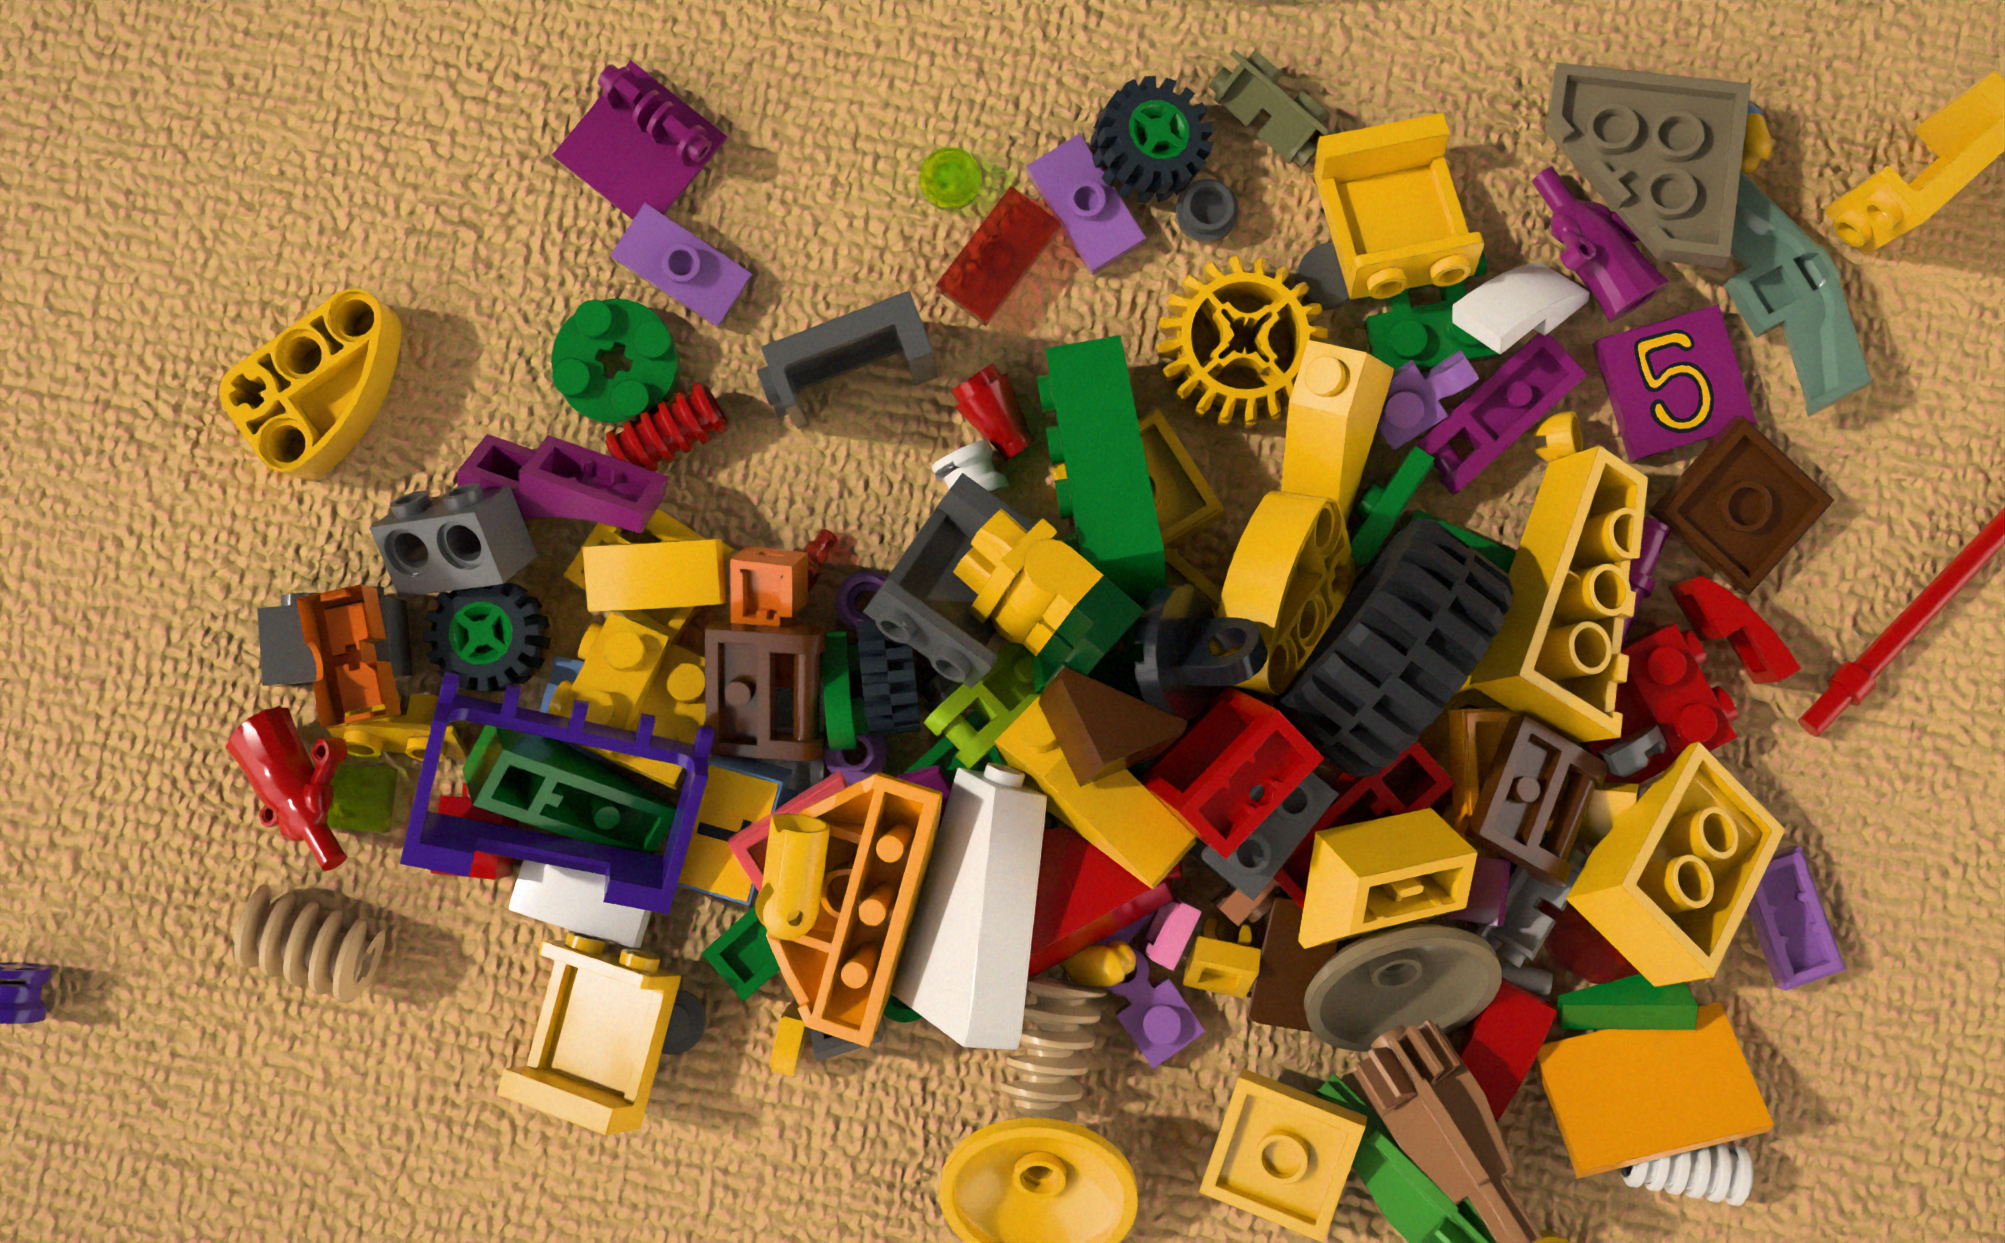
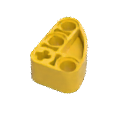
[219,289,402,480]
[1216,490,1355,696]

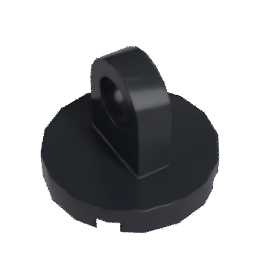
[1134,584,1268,719]

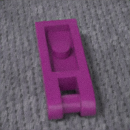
[1411,332,1587,495]

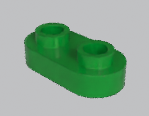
[822,631,869,751]

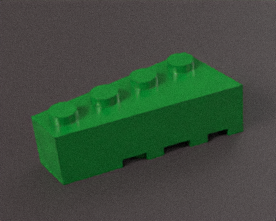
[1037,335,1167,606]

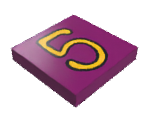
[1592,304,1757,462]

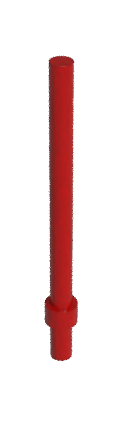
[1798,507,2005,737]

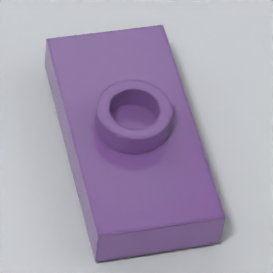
[1026,133,1146,276]
[610,203,752,328]
[1747,845,1846,991]

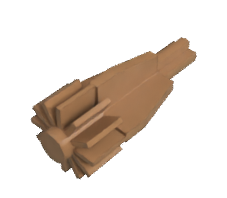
[1353,1020,1542,1243]

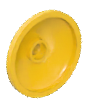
[939,1116,1138,1243]

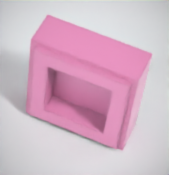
[1139,895,1202,971]

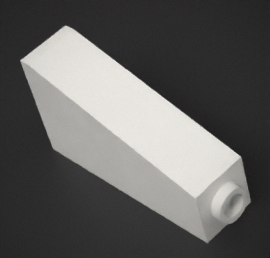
[891,763,1047,1050]

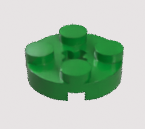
[551,298,681,427]

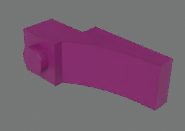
[457,434,668,534]

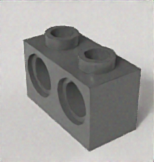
[369,482,537,597]

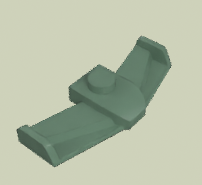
[1723,171,1872,417]

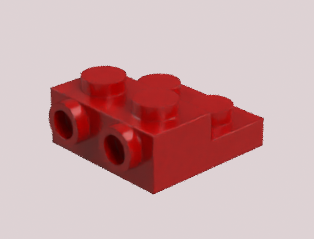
[1580,623,1738,784]

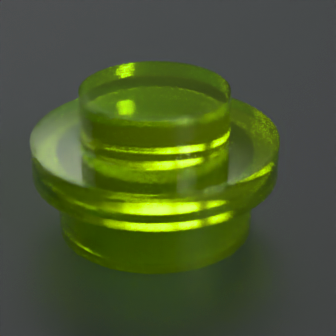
[919,147,981,211]

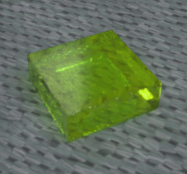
[326,763,398,833]

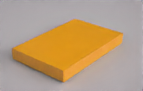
[1534,1001,1774,1179]

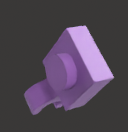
[1377,350,1479,451]

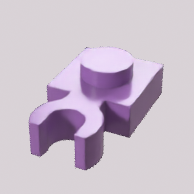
[1106,945,1206,1069]

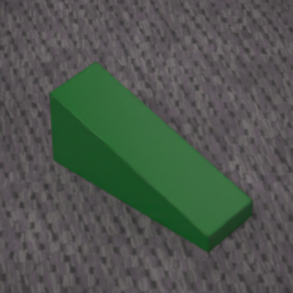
[1557,973,1698,1030]

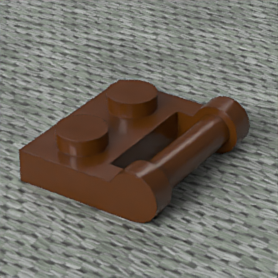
[705,622,826,761]
[1464,715,1609,888]

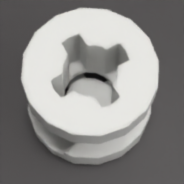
[931,440,1010,496]

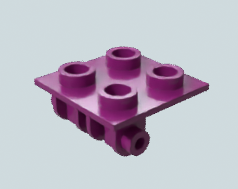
[552,60,728,220]

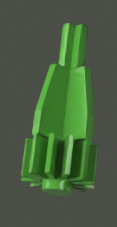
[1314,1073,1496,1243]

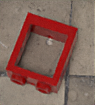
[1137,686,1324,860]

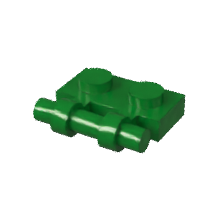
[1361,251,1505,373]

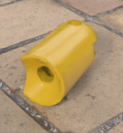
[755,813,830,940]

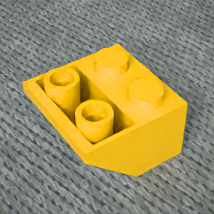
[1298,808,1478,949]

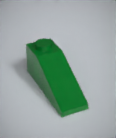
[462,725,677,855]

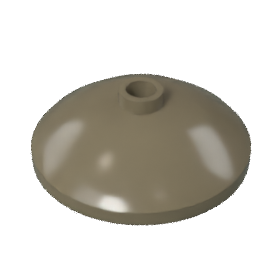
[1304,923,1502,1052]

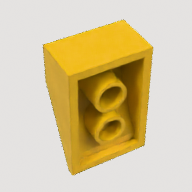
[1566,742,1785,987]

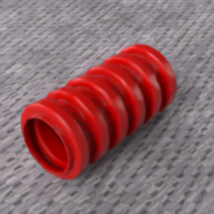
[605,382,728,472]

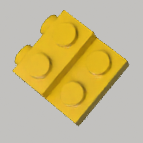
[548,612,706,790]

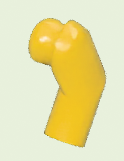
[1059,940,1136,986]

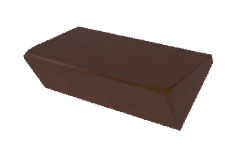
[1246,890,1340,1032]

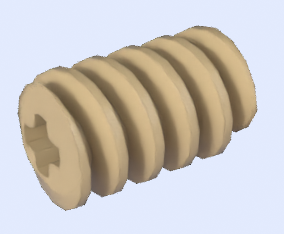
[233,884,386,1003]
[1000,977,1106,1123]

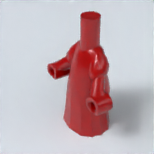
[225,706,347,871]

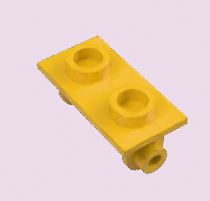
[327,693,469,762]

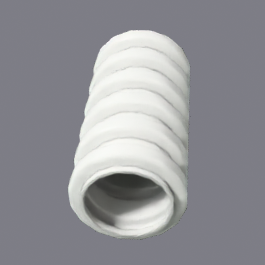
[1620,1143,1753,1206]

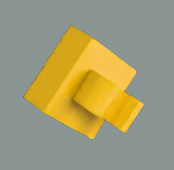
[1182,917,1261,999]

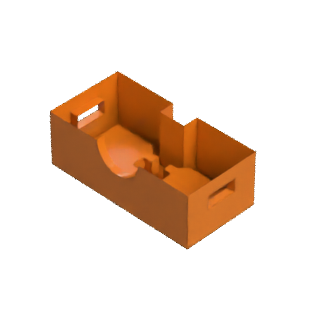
[730,545,808,689]
[296,584,401,728]

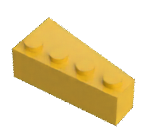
[1469,445,1648,743]

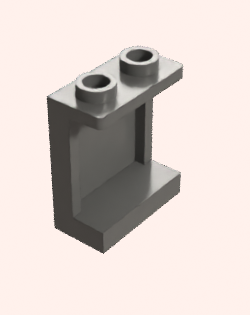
[757,290,938,429]
[863,473,1055,689]
[1188,772,1339,901]

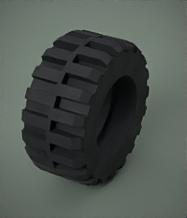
[1273,519,1514,778]

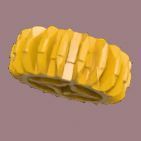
[1156,255,1328,428]

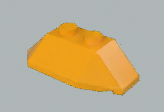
[766,772,943,1048]

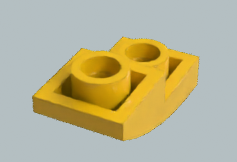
[583,538,727,612]

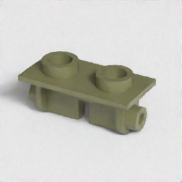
[1209,49,1333,168]

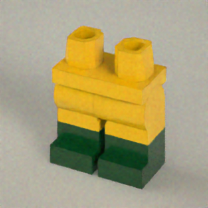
[953,508,1144,687]

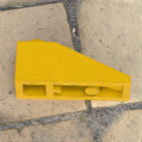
[1281,340,1395,526]
[994,696,1197,890]

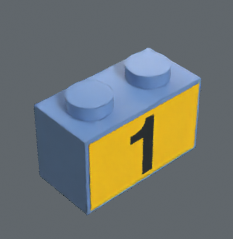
[677,755,798,906]

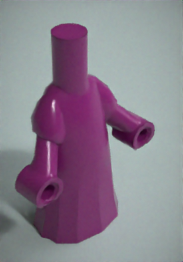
[1531,166,1669,323]

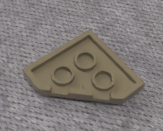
[1544,62,1751,269]

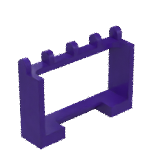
[400,671,714,914]

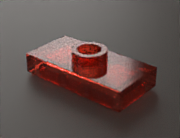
[935,186,1061,327]

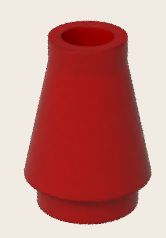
[951,363,1036,461]

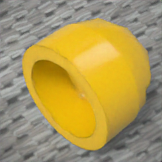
[1533,411,1583,462]

